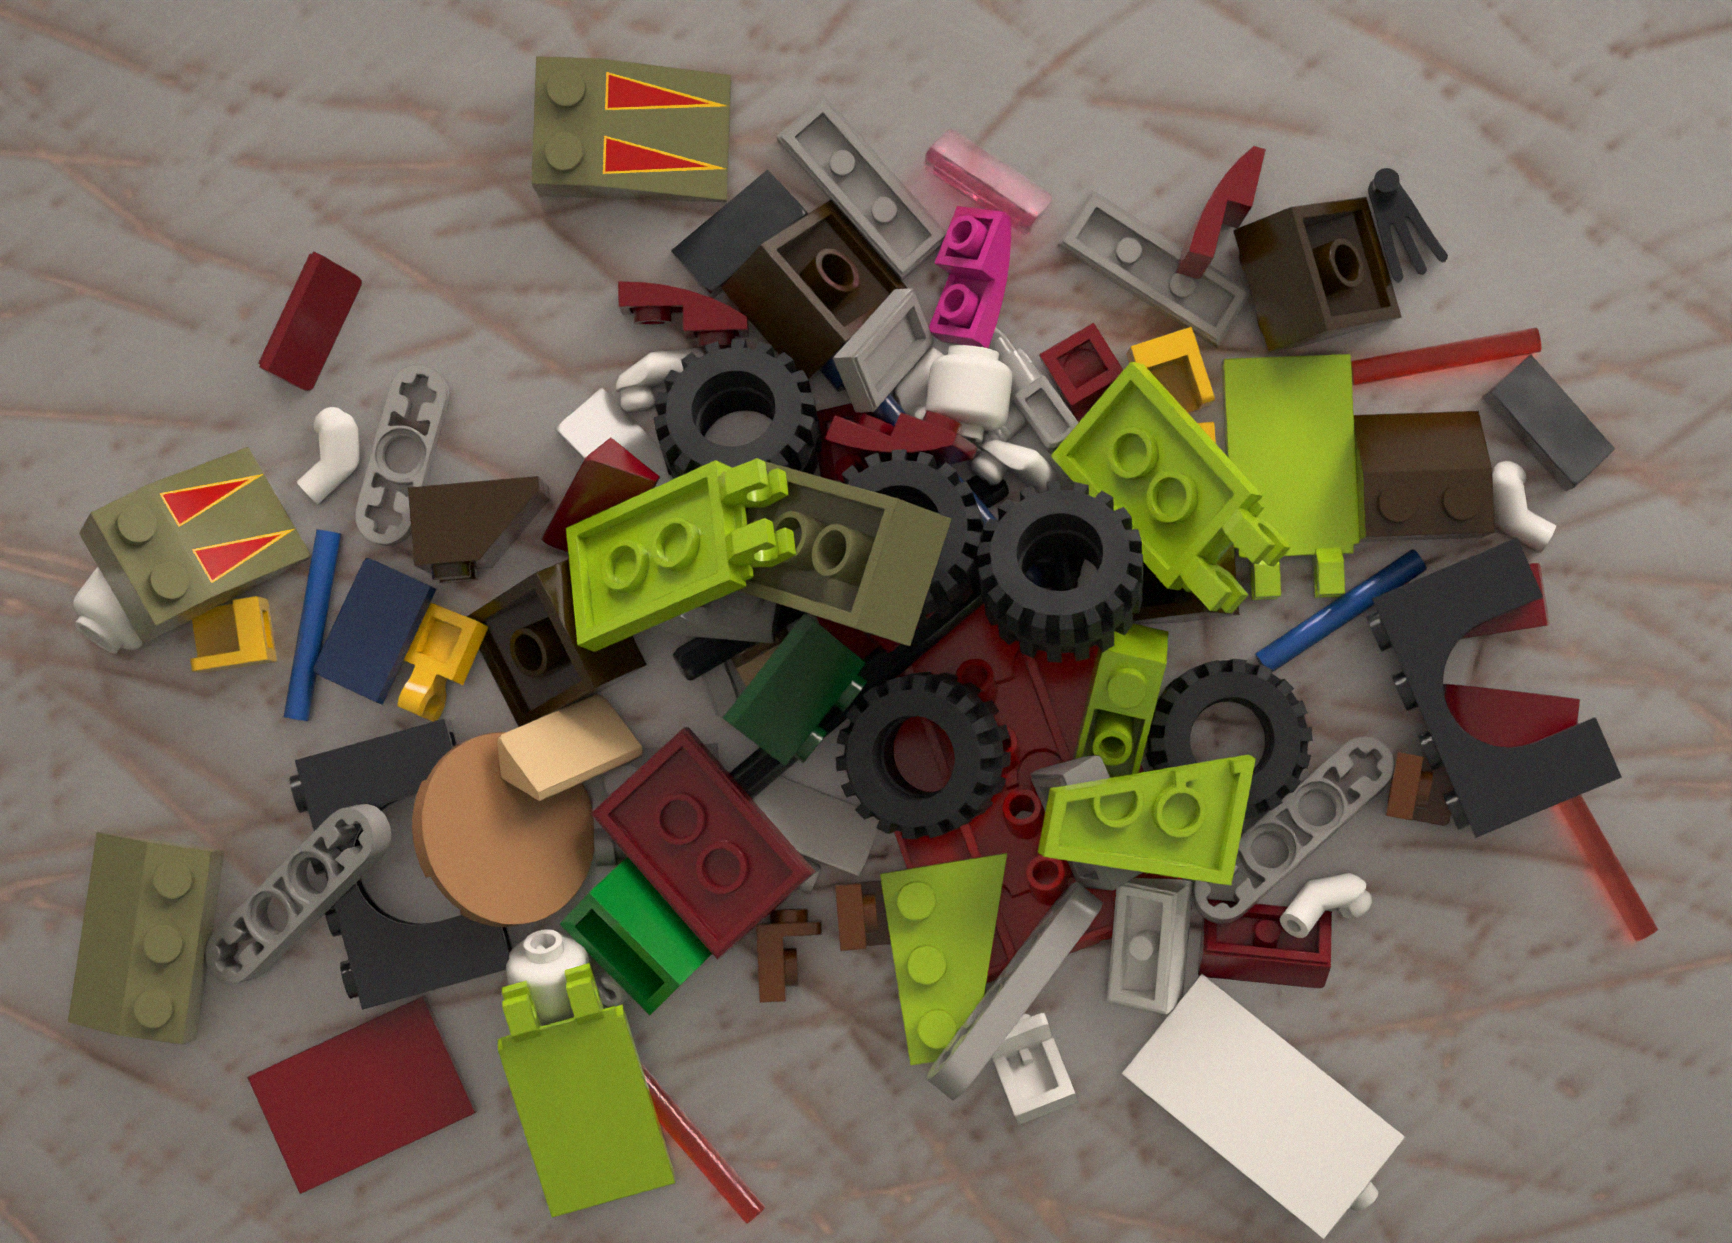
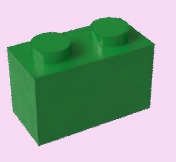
[560,856,712,1016]

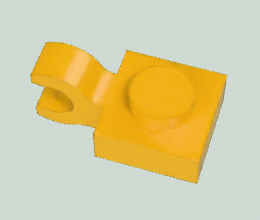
[397,603,488,722]

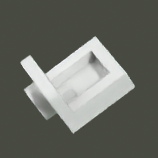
[992,1013,1078,1125]

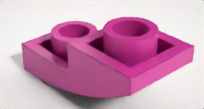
[929,206,1011,348]

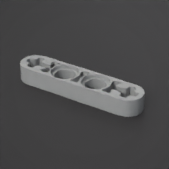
[1193,736,1394,924]
[205,804,391,984]
[926,882,1103,1101]

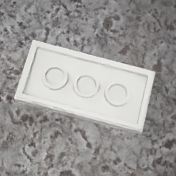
[1122,974,1406,1239]

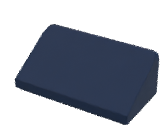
[313,558,437,705]

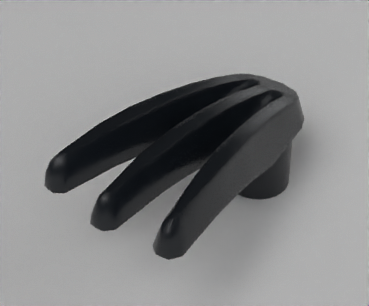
[1368,168,1448,283]

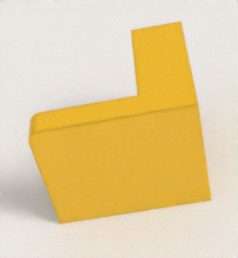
[1126,327,1215,413]
[190,596,277,673]

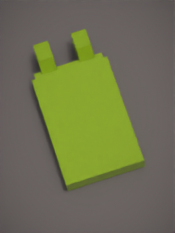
[1221,354,1360,601]
[1051,362,1291,614]
[566,458,796,652]
[497,963,675,1218]

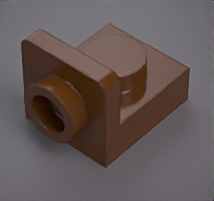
[1385,752,1455,826]
[835,880,891,951]
[756,909,822,1003]

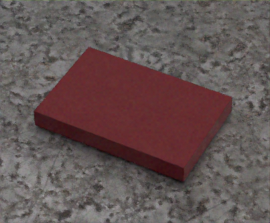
[590,727,816,959]
[247,995,478,1194]

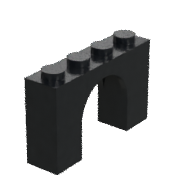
[1366,537,1622,838]
[290,719,513,1010]

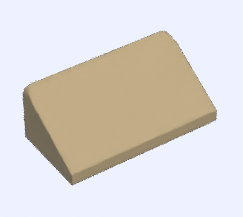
[497,694,643,801]

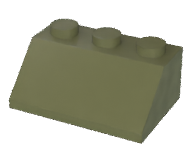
[68,832,225,1045]

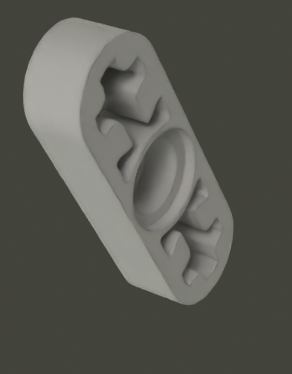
[355,364,450,546]

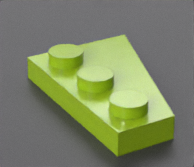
[1038,754,1256,886]
[880,853,1007,1065]

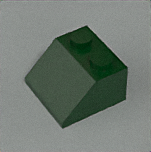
[723,613,867,766]

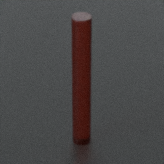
[1351,327,1542,386]
[1557,795,1658,942]
[641,1063,766,1224]

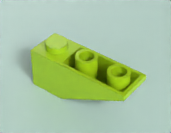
[1073,623,1169,778]

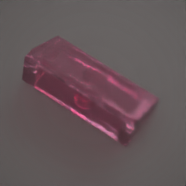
[924,129,1052,236]

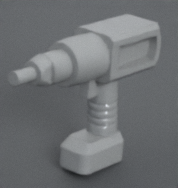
[963,328,1078,475]

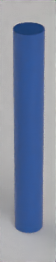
[283,529,341,721]
[1254,549,1427,672]

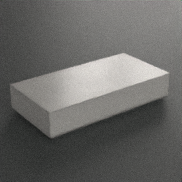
[833,288,934,413]

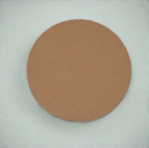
[412,732,595,927]

